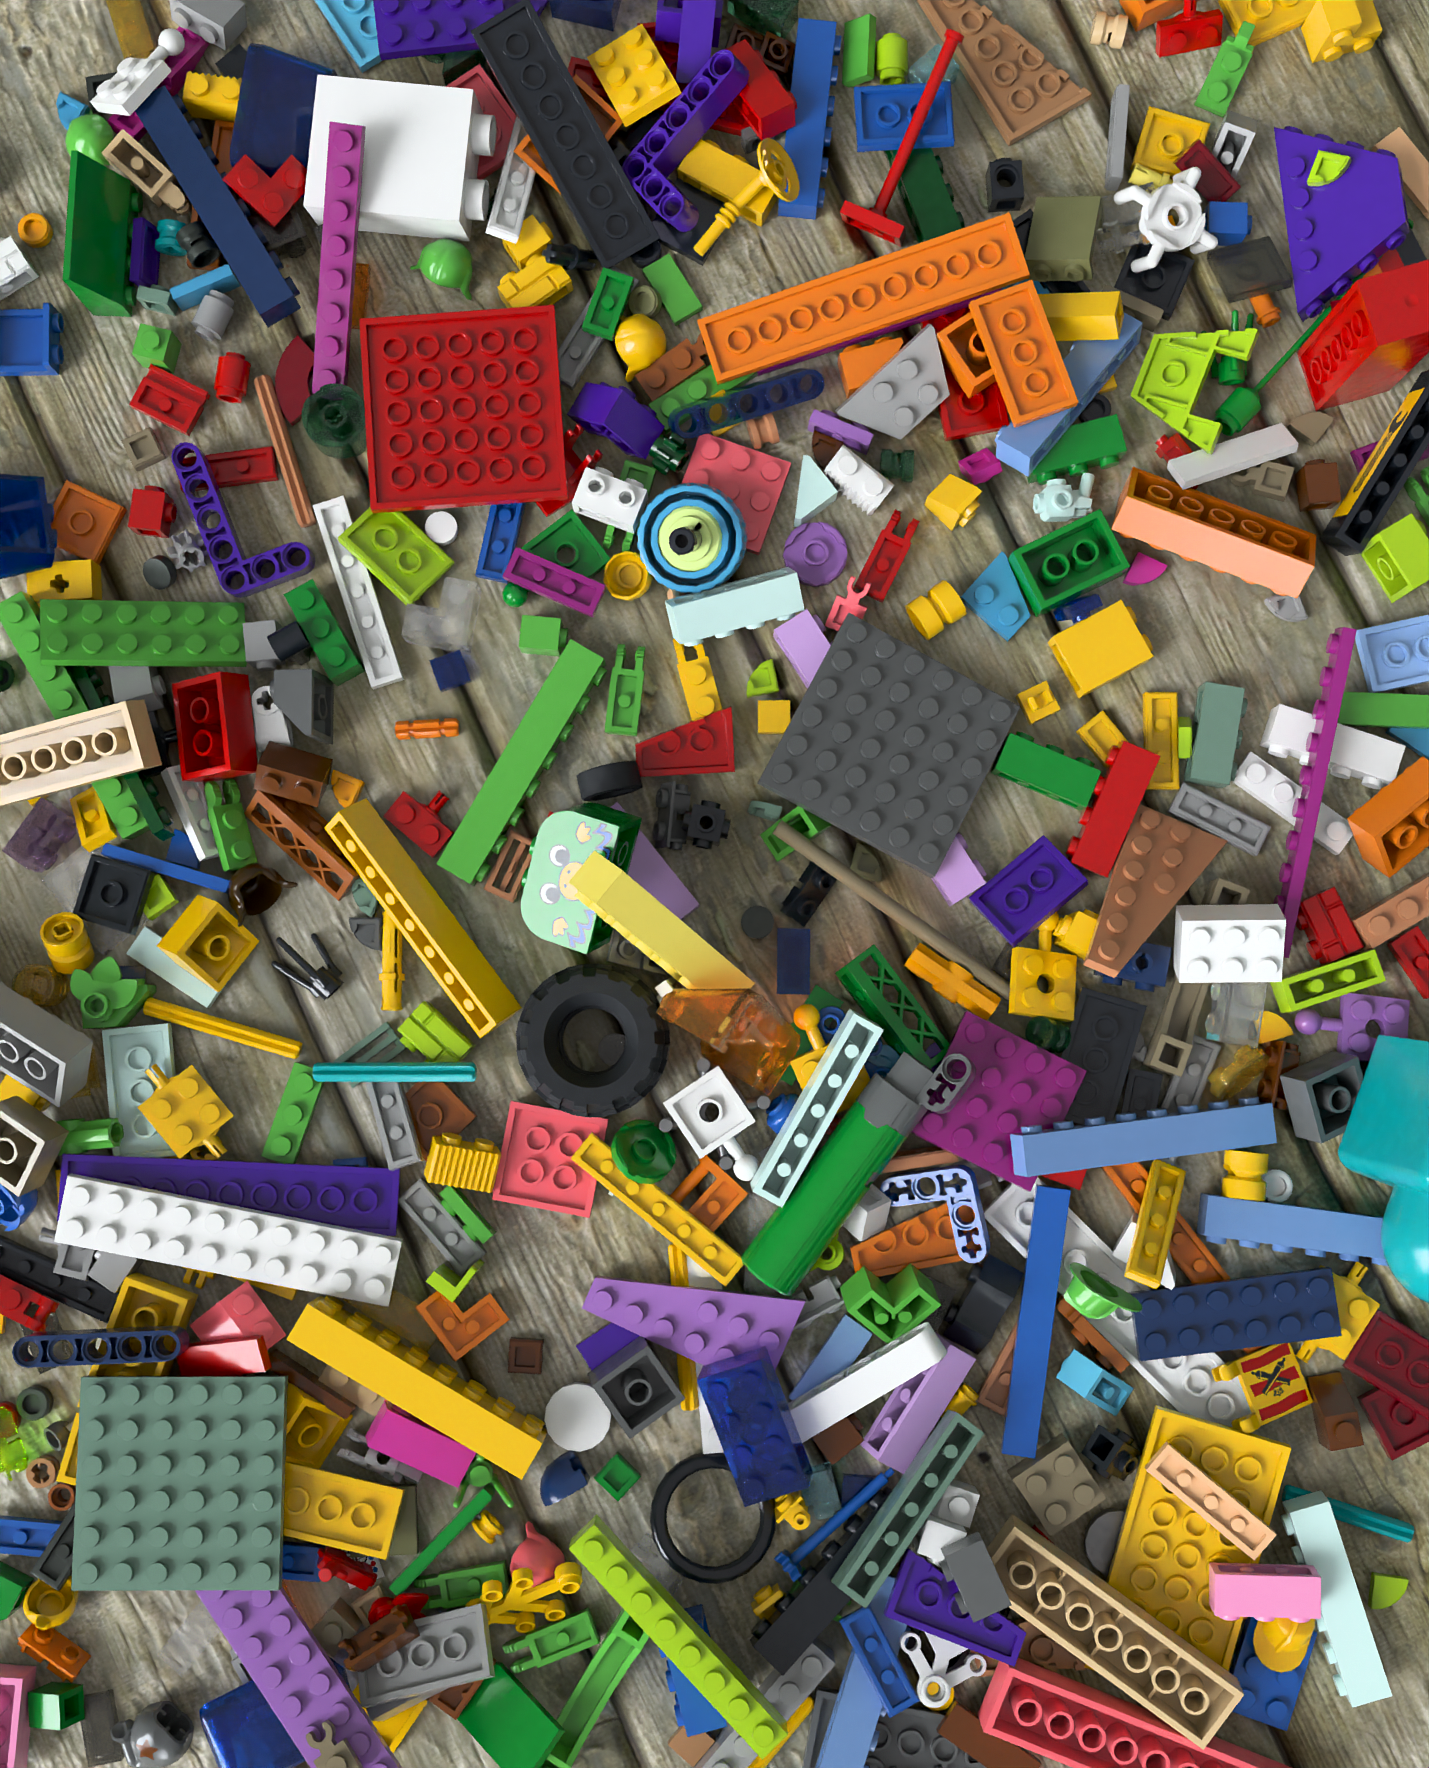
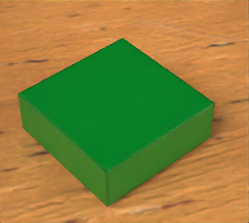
[594,1451,641,1501]

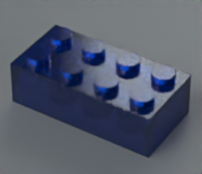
[697,1346,813,1507]

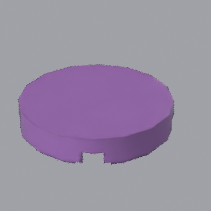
[783,522,848,587]

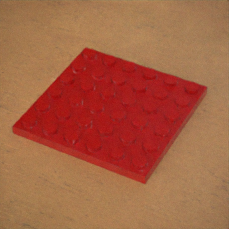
[359,305,568,513]

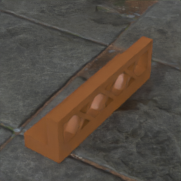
[244,790,360,901]

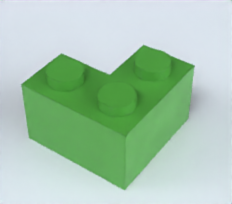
[840,1263,941,1344]

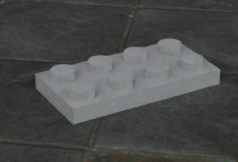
[358,1604,495,1708]

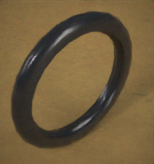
[650,1452,776,1584]

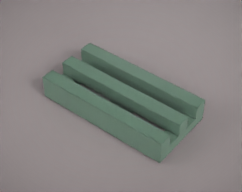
[333,1022,407,1088]

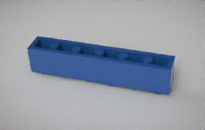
[778,18,842,220]

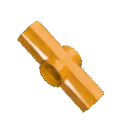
[903,942,1001,1021]

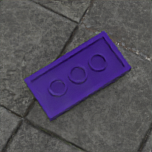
[373,0,504,60]

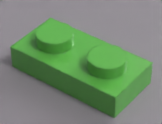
[439,1186,496,1244]

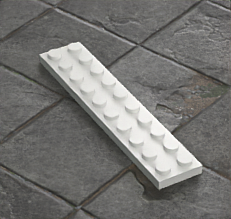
[54,1173,403,1307]
[984,1177,1252,1428]

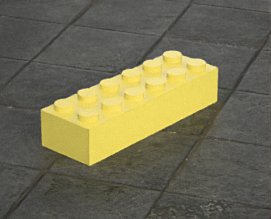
[568,850,755,1014]

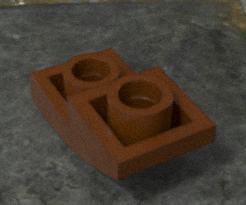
[725,23,796,76]

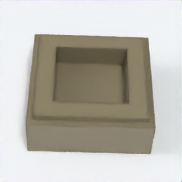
[121,427,166,472]

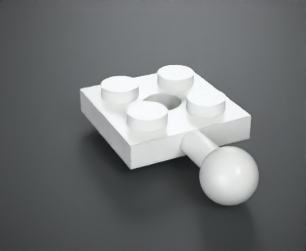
[90,28,185,116]
[663,1066,760,1181]

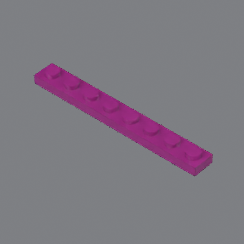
[312,121,366,398]

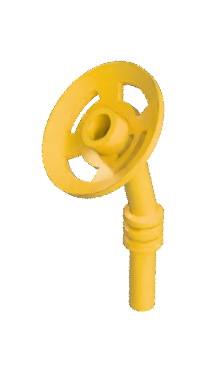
[693,138,800,256]

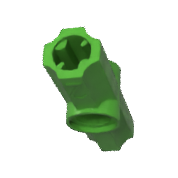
[55,1118,124,1155]

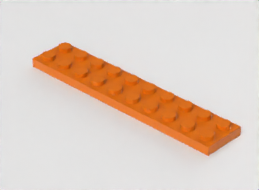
[697,212,1030,385]

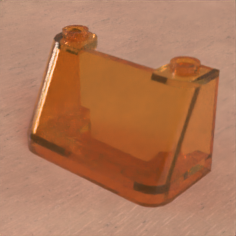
[656,988,801,1096]

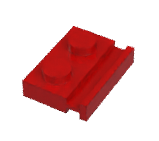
[129,364,211,436]

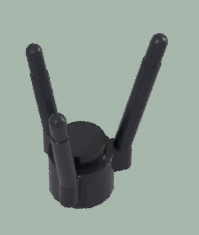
[271,933,344,1001]

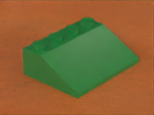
[62,151,143,317]

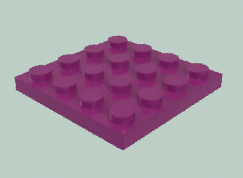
[911,1011,1087,1192]

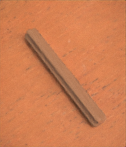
[254,375,316,528]

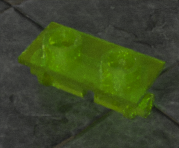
[0,1406,29,1481]

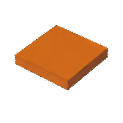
[37,480,127,565]

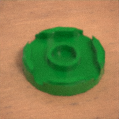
[611,1119,677,1184]

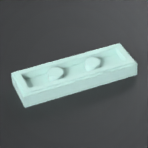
[126,926,227,1008]

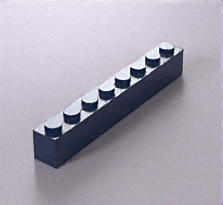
[135,85,301,327]

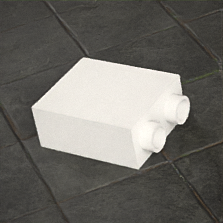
[303,75,496,241]

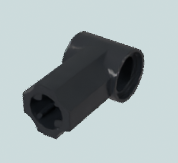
[267,621,313,665]

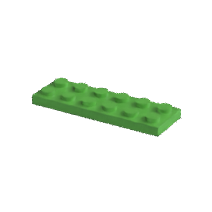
[40,599,247,667]

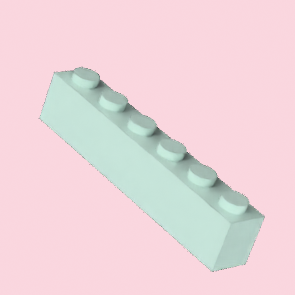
[750,1008,883,1208]
[1281,1490,1392,1707]

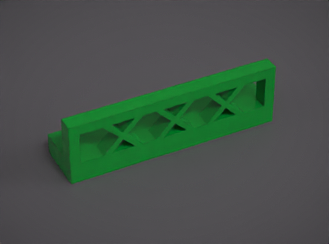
[835,944,949,1069]

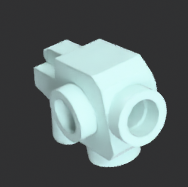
[1033,473,1095,522]

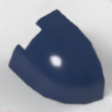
[540,1450,590,1506]

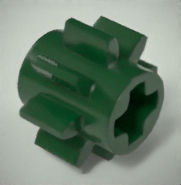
[649,432,690,476]

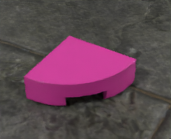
[1122,552,1168,586]

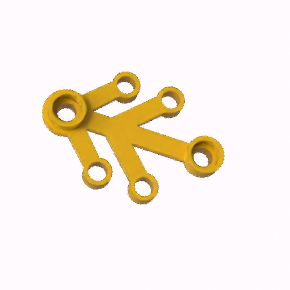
[465,1562,583,1633]

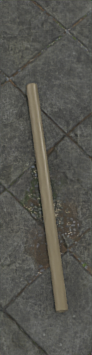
[772,820,1044,1023]

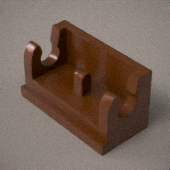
[338,1604,420,1673]

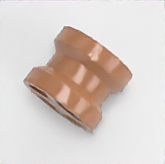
[745,411,780,450]

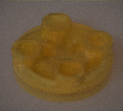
[1207,1044,1270,1101]

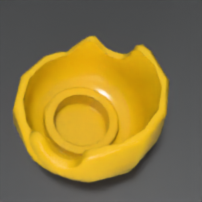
[603,551,652,601]

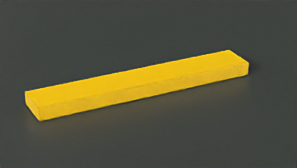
[571,1132,744,1287]

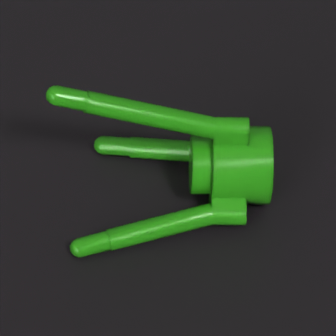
[453,1453,514,1508]

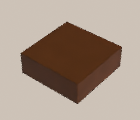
[508,1337,544,1374]

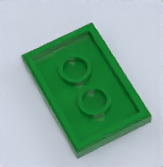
[457,1662,566,1768]

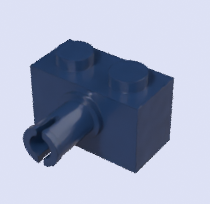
[1094,942,1172,992]

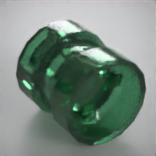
[879,448,914,483]
[1025,1016,1071,1053]

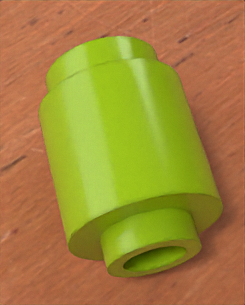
[876,33,908,85]

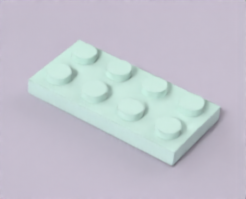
[102,1023,177,1157]

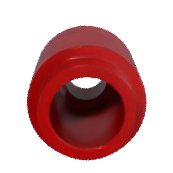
[214,352,251,403]

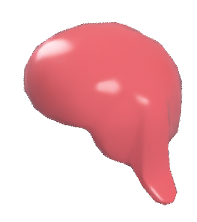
[510,1521,565,1591]

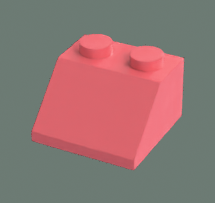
[189,1281,287,1376]

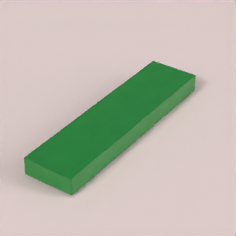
[389,1483,496,1596]

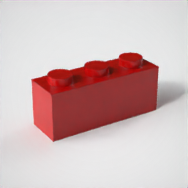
[712,39,797,141]

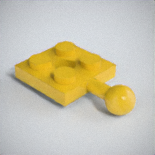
[1008,912,1077,1022]
[789,1004,870,1114]

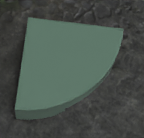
[747,801,782,822]
[351,878,380,918]

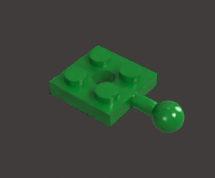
[502,509,611,607]

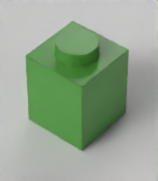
[132,323,182,374]
[519,615,568,657]

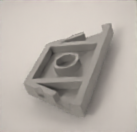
[835,324,950,440]

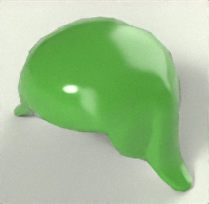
[65,110,115,165]
[410,238,473,300]

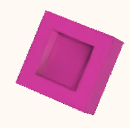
[958,448,1003,485]

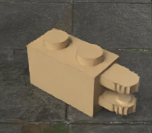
[102,129,191,216]

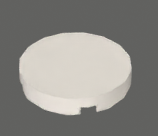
[544,1382,612,1452]

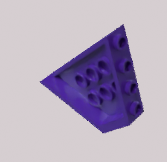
[1274,126,1410,322]

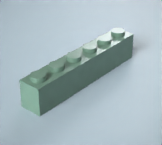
[831,1410,984,1609]

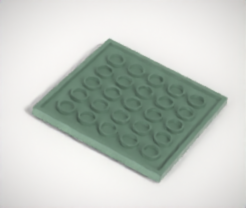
[71,1375,288,1591]

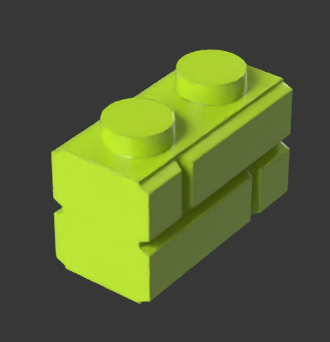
[397,1001,476,1062]

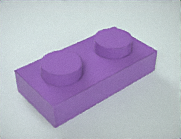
[808,409,874,455]

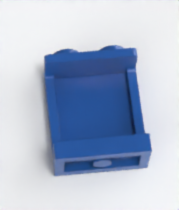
[0,303,64,376]

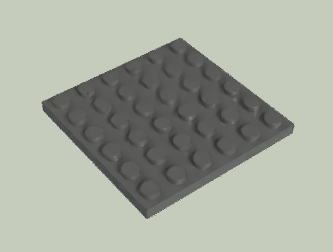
[757,613,1020,878]

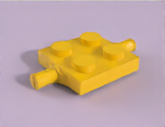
[138,1064,234,1160]
[1295,1262,1381,1364]

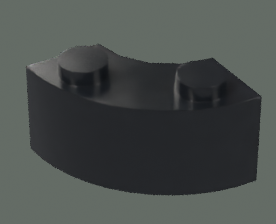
[943,1253,1024,1355]

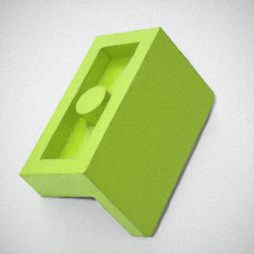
[426,1259,485,1303]

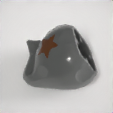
[110,1701,194,1768]

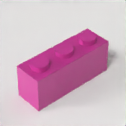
[365,1400,476,1488]

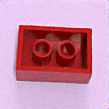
[172,671,258,782]

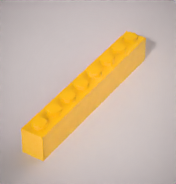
[324,798,522,1039]

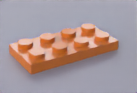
[969,280,1079,428]

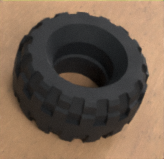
[516,963,670,1117]

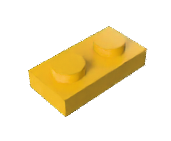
[70,786,118,853]

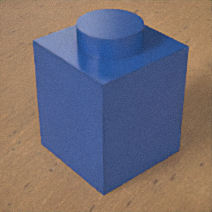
[1202,201,1252,247]

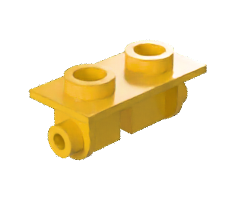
[775,1482,810,1530]

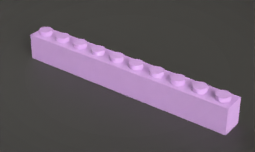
[773,609,986,907]

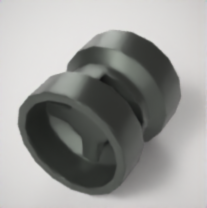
[176,221,221,268]

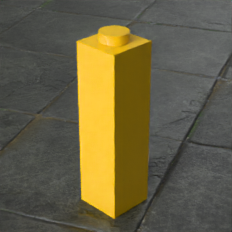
[1038,291,1124,341]

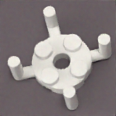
[1114,167,1218,273]

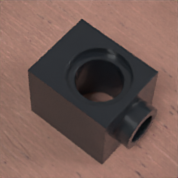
[985,158,1024,212]

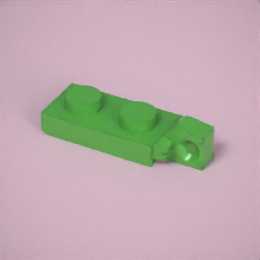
[1194,21,1255,118]

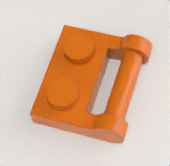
[670,1155,748,1232]

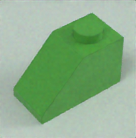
[760,806,833,862]

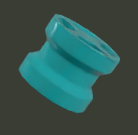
[154,219,187,257]

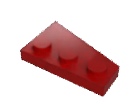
[635,706,735,777]

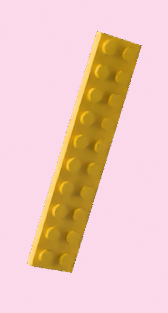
[56,1412,405,1560]

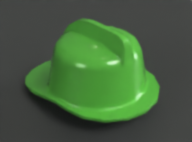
[1064,1262,1142,1319]

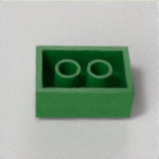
[1008,509,1130,617]

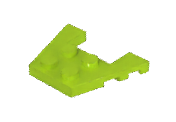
[1130,328,1260,454]

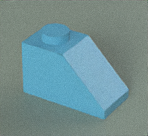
[1056,1349,1134,1416]

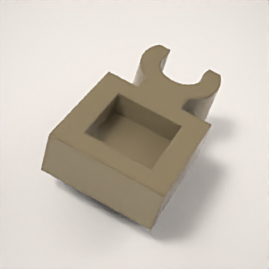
[1232,461,1295,502]
[306,1720,363,1768]

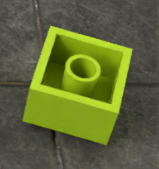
[1361,513,1429,603]

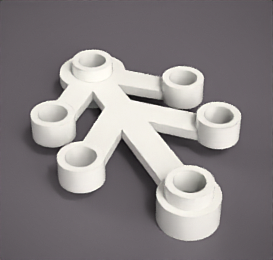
[899,1631,987,1708]

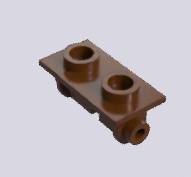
[1257,1040,1301,1110]

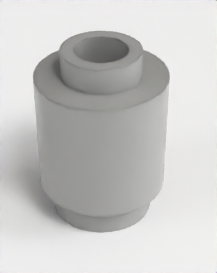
[191,290,234,342]

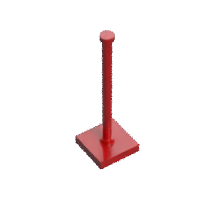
[840,29,964,247]

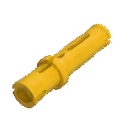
[379,911,405,1011]

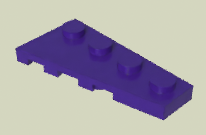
[884,1547,1026,1667]

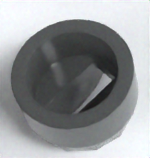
[44,1421,71,1451]

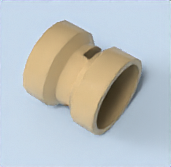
[1089,10,1128,49]

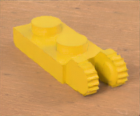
[673,639,722,721]

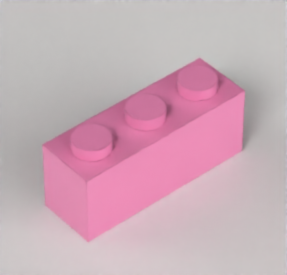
[1209,1562,1321,1623]

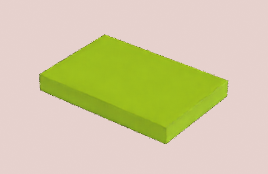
[338,507,455,608]

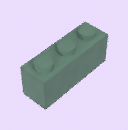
[1183,681,1248,789]

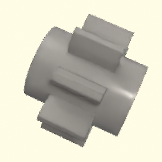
[167,529,208,572]

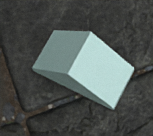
[794,455,838,527]

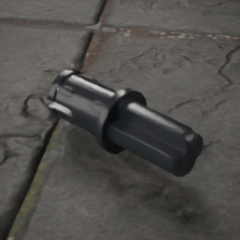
[542,243,597,271]

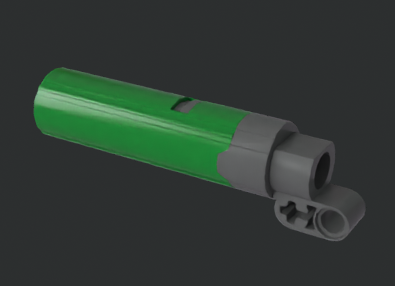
[741,1052,976,1296]

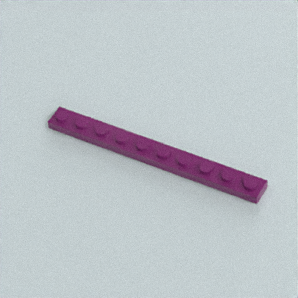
[1273,627,1357,958]

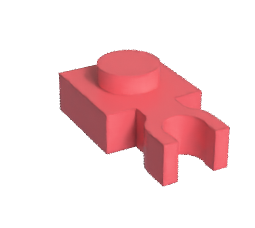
[824,576,871,631]

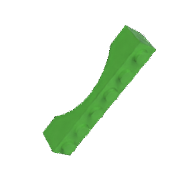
[541,1608,649,1768]

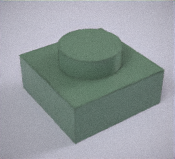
[136,284,178,316]

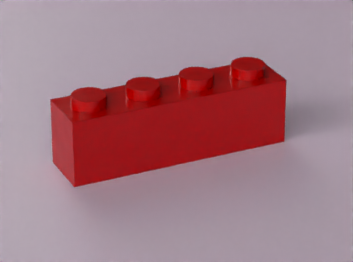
[1065,741,1161,878]

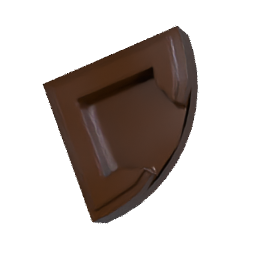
[811,430,844,469]

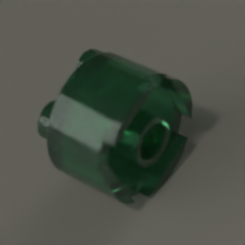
[302,383,367,459]

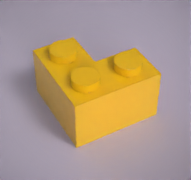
[1301,0,1382,63]

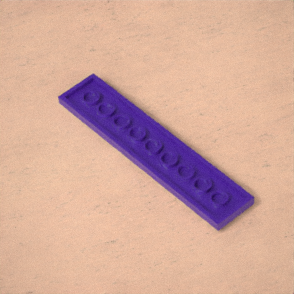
[57,1154,401,1236]

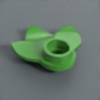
[70,956,138,1022]

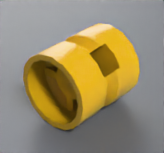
[905,580,967,641]
[40,912,95,974]
[1221,1149,1269,1201]

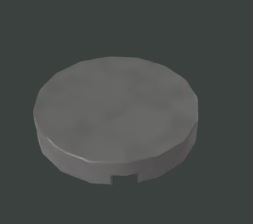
[1084,1508,1126,1576]

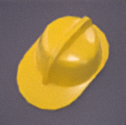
[1253,1618,1315,1673]

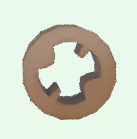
[26,1455,61,1488]

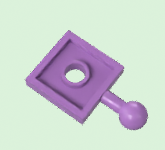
[1294,993,1410,1062]

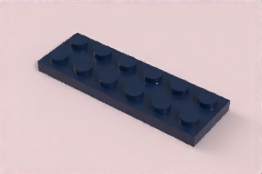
[1129,1267,1342,1361]

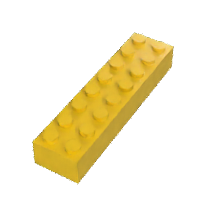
[286,1295,548,1480]

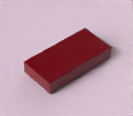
[1173,138,1241,203]

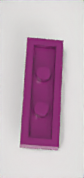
[503,547,606,617]

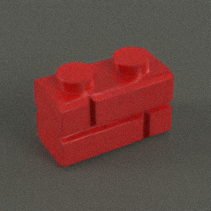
[1296,887,1364,964]

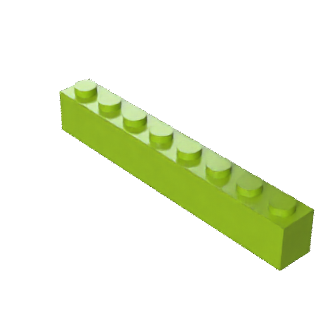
[568,1514,788,1760]

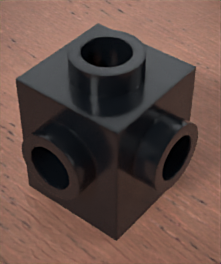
[682,800,731,849]
[1081,1425,1142,1481]

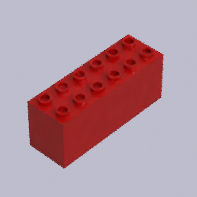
[1297,259,1429,412]

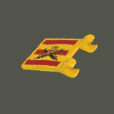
[1211,1343,1313,1434]

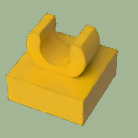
[1015,680,1061,725]

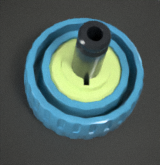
[637,483,748,593]

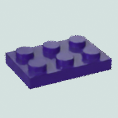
[969,835,1088,948]

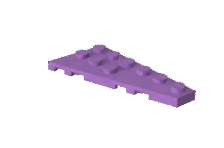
[582,1276,806,1394]

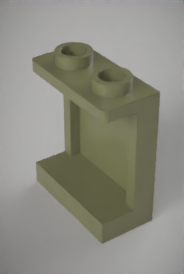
[1025,196,1105,282]

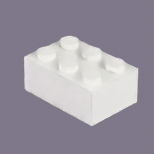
[1173,904,1286,983]

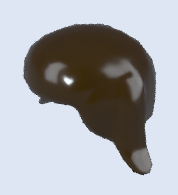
[228,863,298,927]

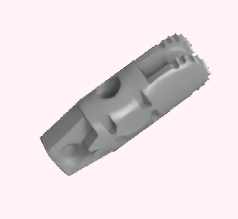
[336,1428,424,1484]

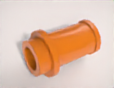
[1246,283,1281,328]

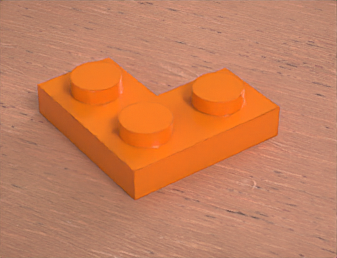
[415,1291,510,1362]

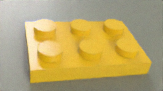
[587,24,682,127]

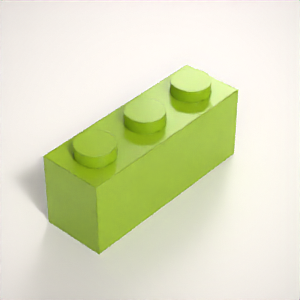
[1270,949,1386,1013]

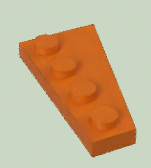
[850,1201,987,1277]

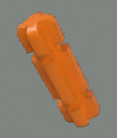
[395,718,460,740]

